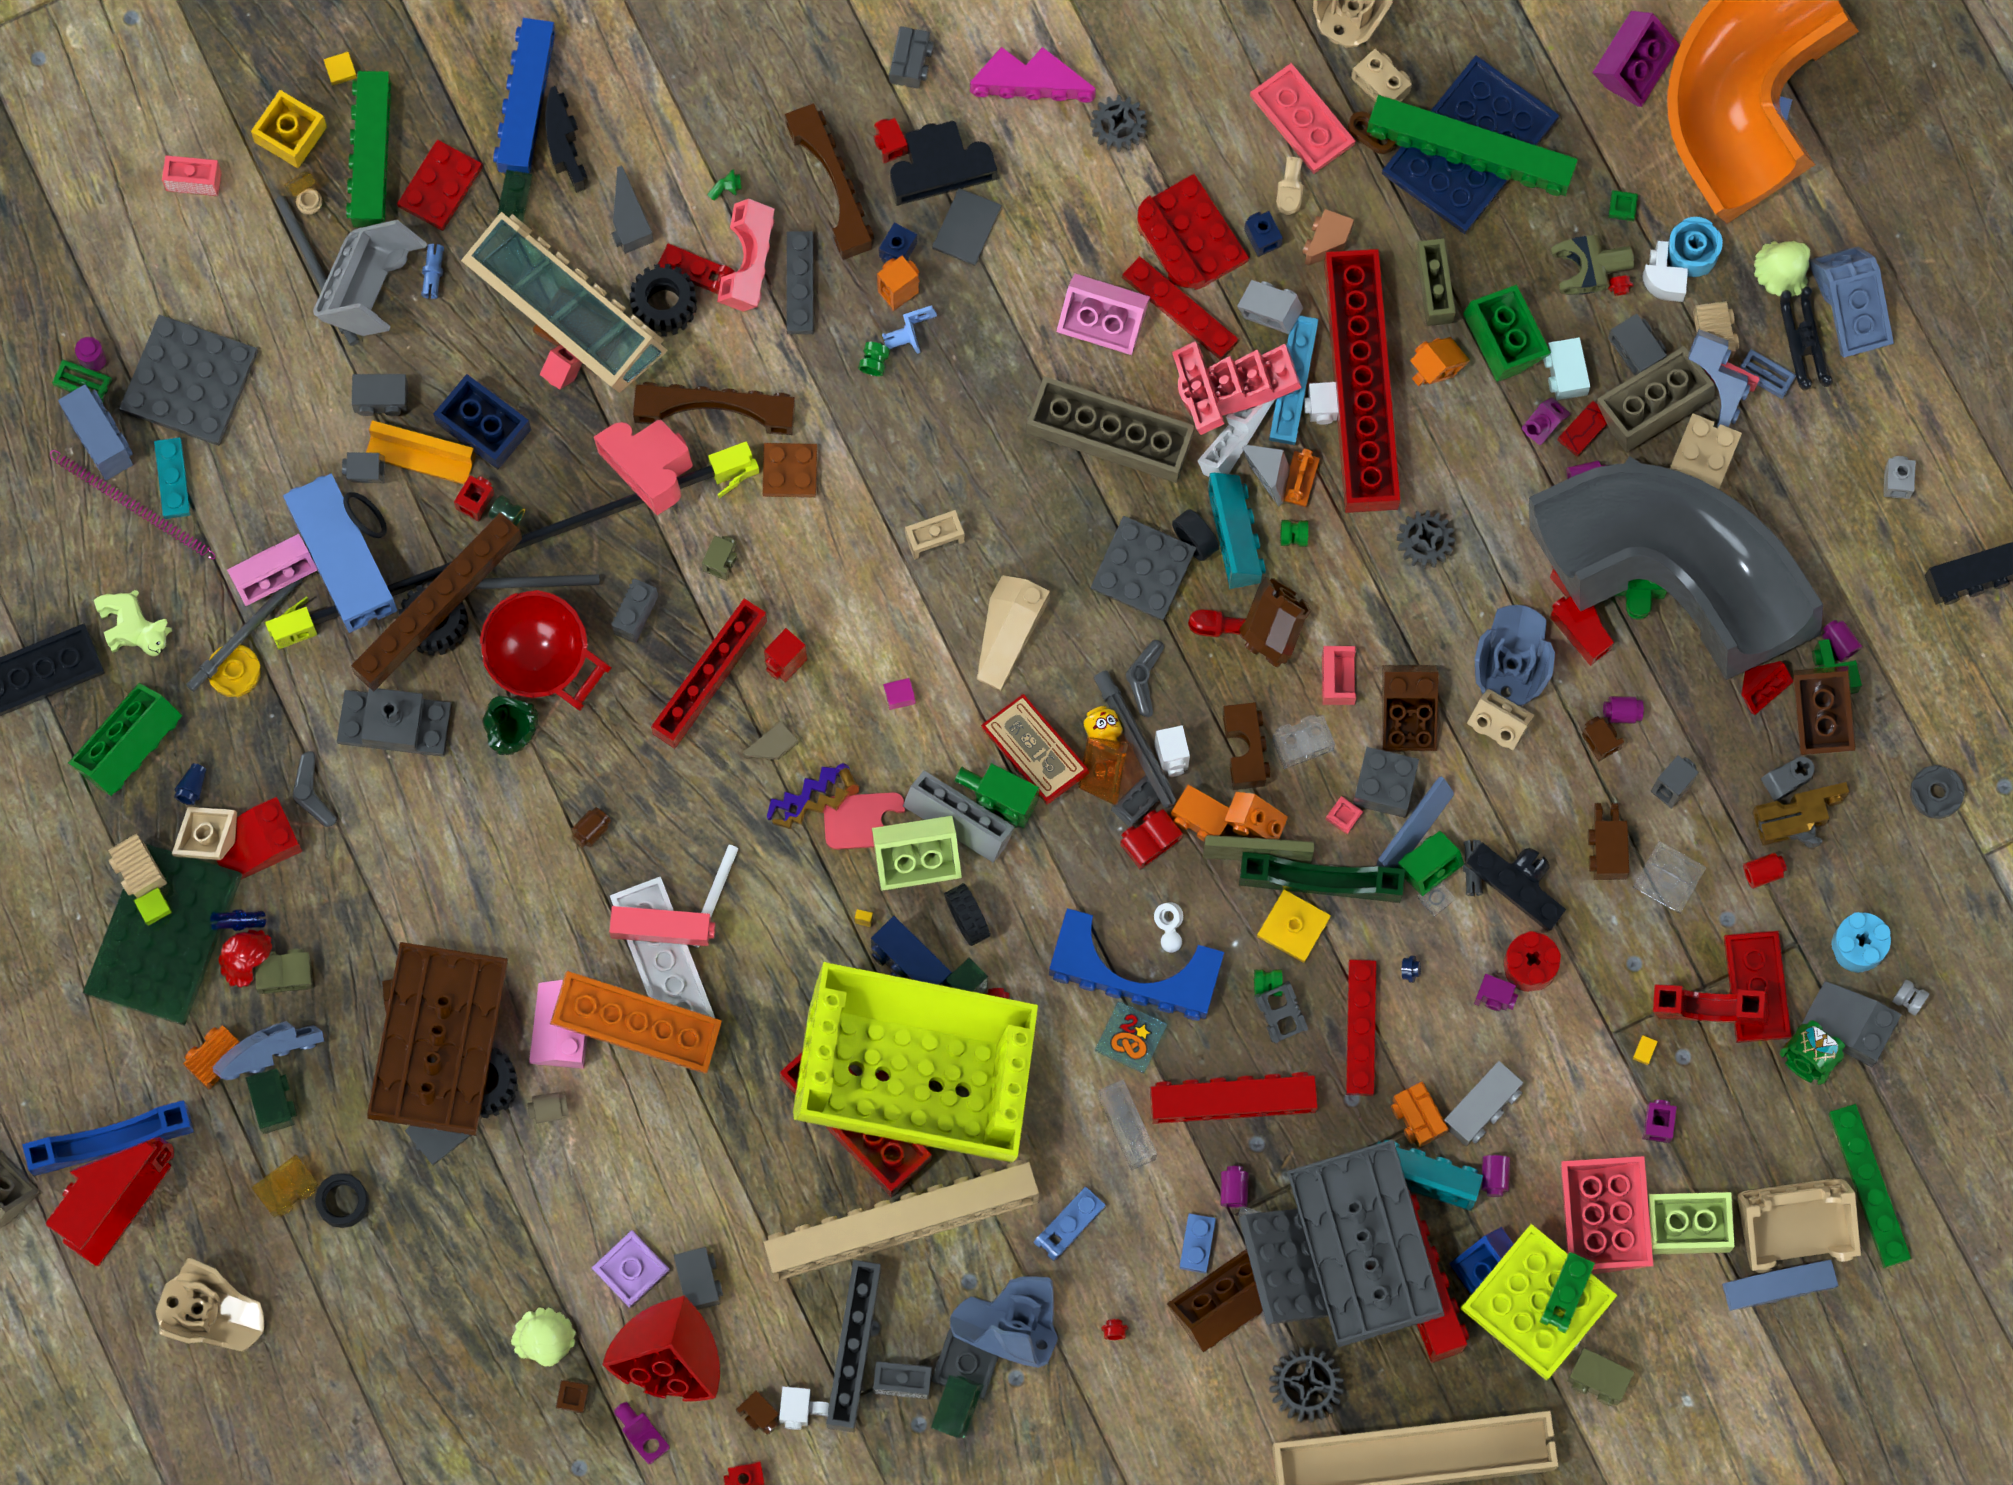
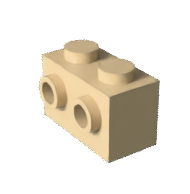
[1351,49,1412,102]
[1467,689,1534,750]

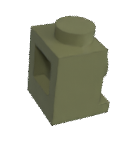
[701,536,737,581]

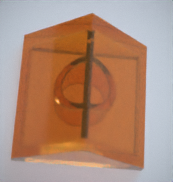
[1079,736,1129,805]

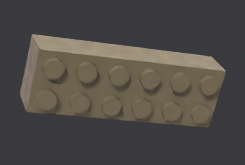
[1026,376,1195,483]

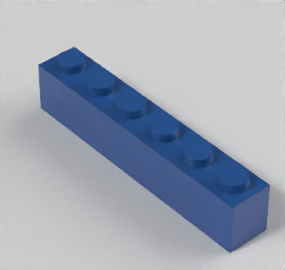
[493,18,556,176]

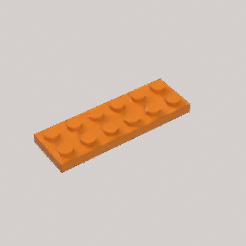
[550,971,722,1074]

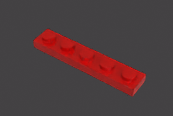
[1122,256,1239,361]
[1346,960,1376,1096]

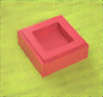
[1325,796,1363,835]

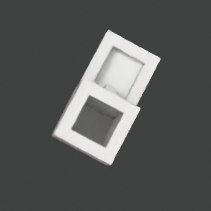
[1643,241,1688,302]

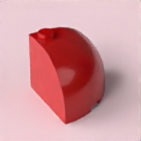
[602,1295,720,1402]

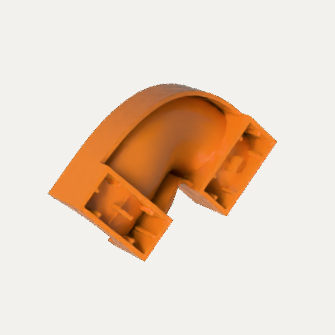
[1667,0,1859,224]

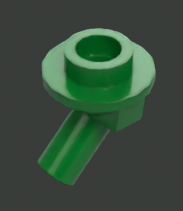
[707,169,741,201]

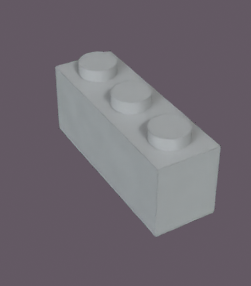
[1444,1061,1524,1147]

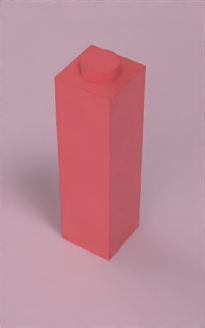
[609,906,715,946]

